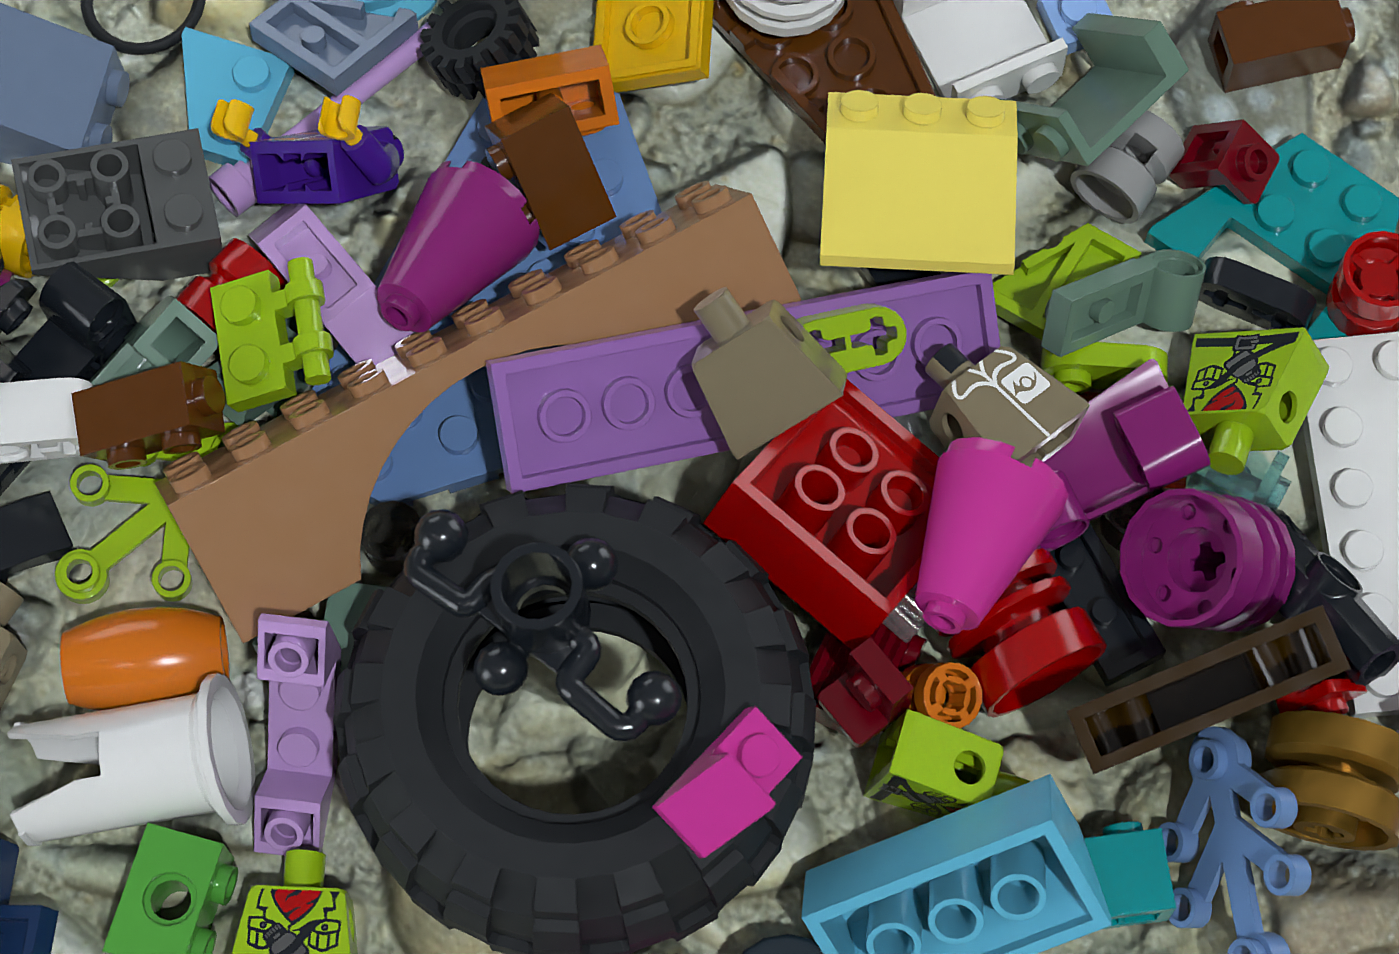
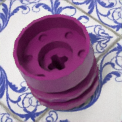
[1120,488,1295,632]

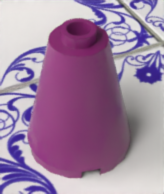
[377,160,540,332]

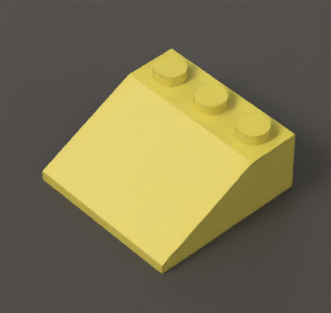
[820,90,1018,275]

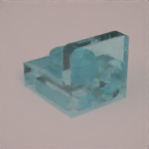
[1185,451,1292,509]

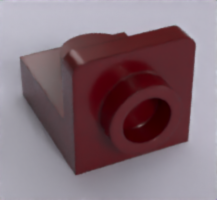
[1169,119,1280,205]
[818,637,914,747]

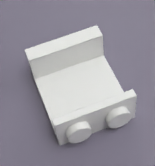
[893,0,1068,100]

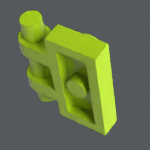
[210,257,334,413]

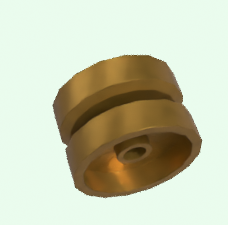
[1260,710,1399,851]

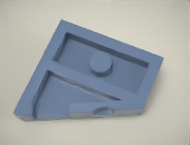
[249,0,419,96]

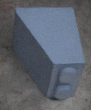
[0,3,130,165]

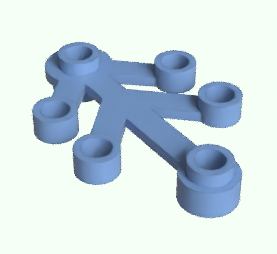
[1159,726,1312,954]

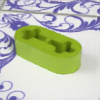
[796,303,907,373]

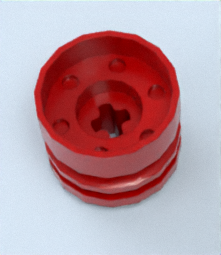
[935,548,1107,718]

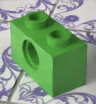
[102,823,238,954]

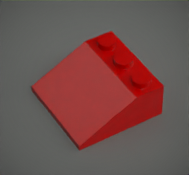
[703,379,940,651]

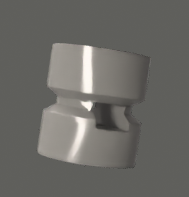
[1070,110,1185,224]

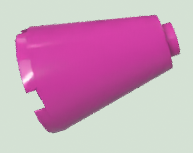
[915,437,1068,634]

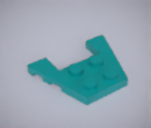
[1144,133,1399,340]

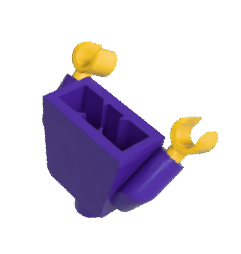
[211,95,404,204]

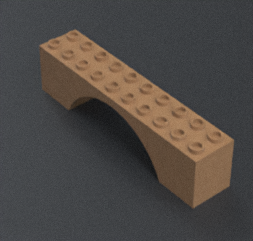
[155,181,802,644]

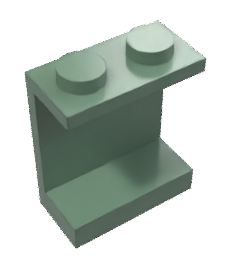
[997,13,1189,166]

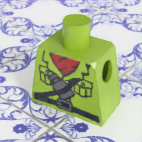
[1183,327,1329,475]
[863,709,1030,818]
[232,850,358,954]

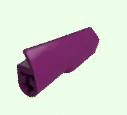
[1037,359,1211,552]

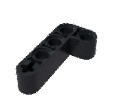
[0,261,137,496]

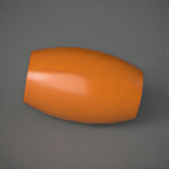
[60,607,230,711]

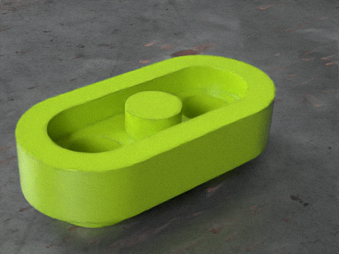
[1041,342,1168,394]

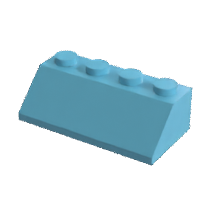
[801,774,1112,954]

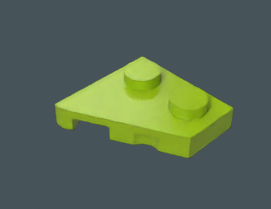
[993,223,1142,340]

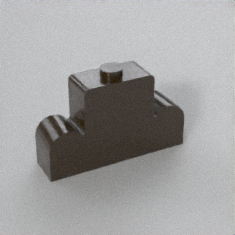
[1066,605,1351,775]

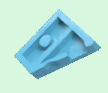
[181,27,295,166]

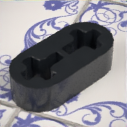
[1199,256,1317,330]

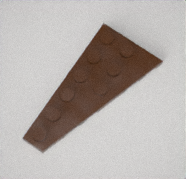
[712,0,936,145]

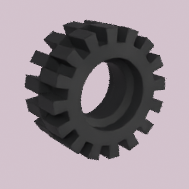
[420,0,539,100]

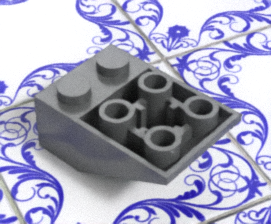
[11,128,222,281]

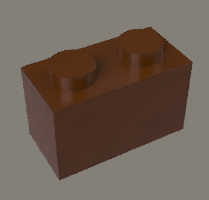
[484,93,617,251]

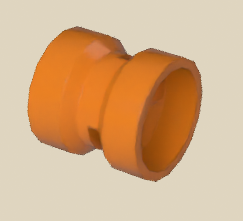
[902,663,982,729]

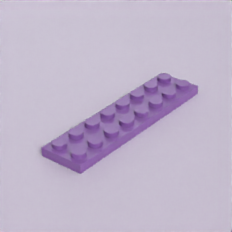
[486,272,1001,494]

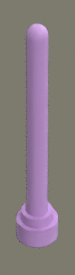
[208,23,431,217]

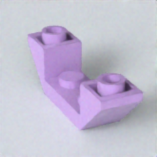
[249,204,413,365]
[254,613,341,856]

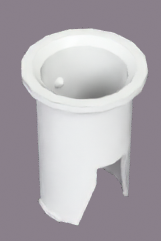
[7,673,255,846]

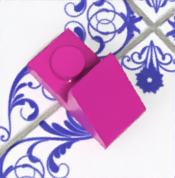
[652,706,802,858]

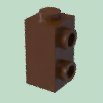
[1208,0,1355,93]
[71,361,226,470]

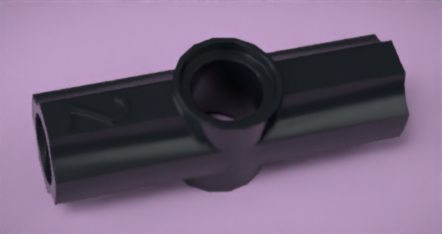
[1270,507,1399,686]

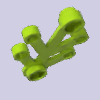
[55,422,238,604]

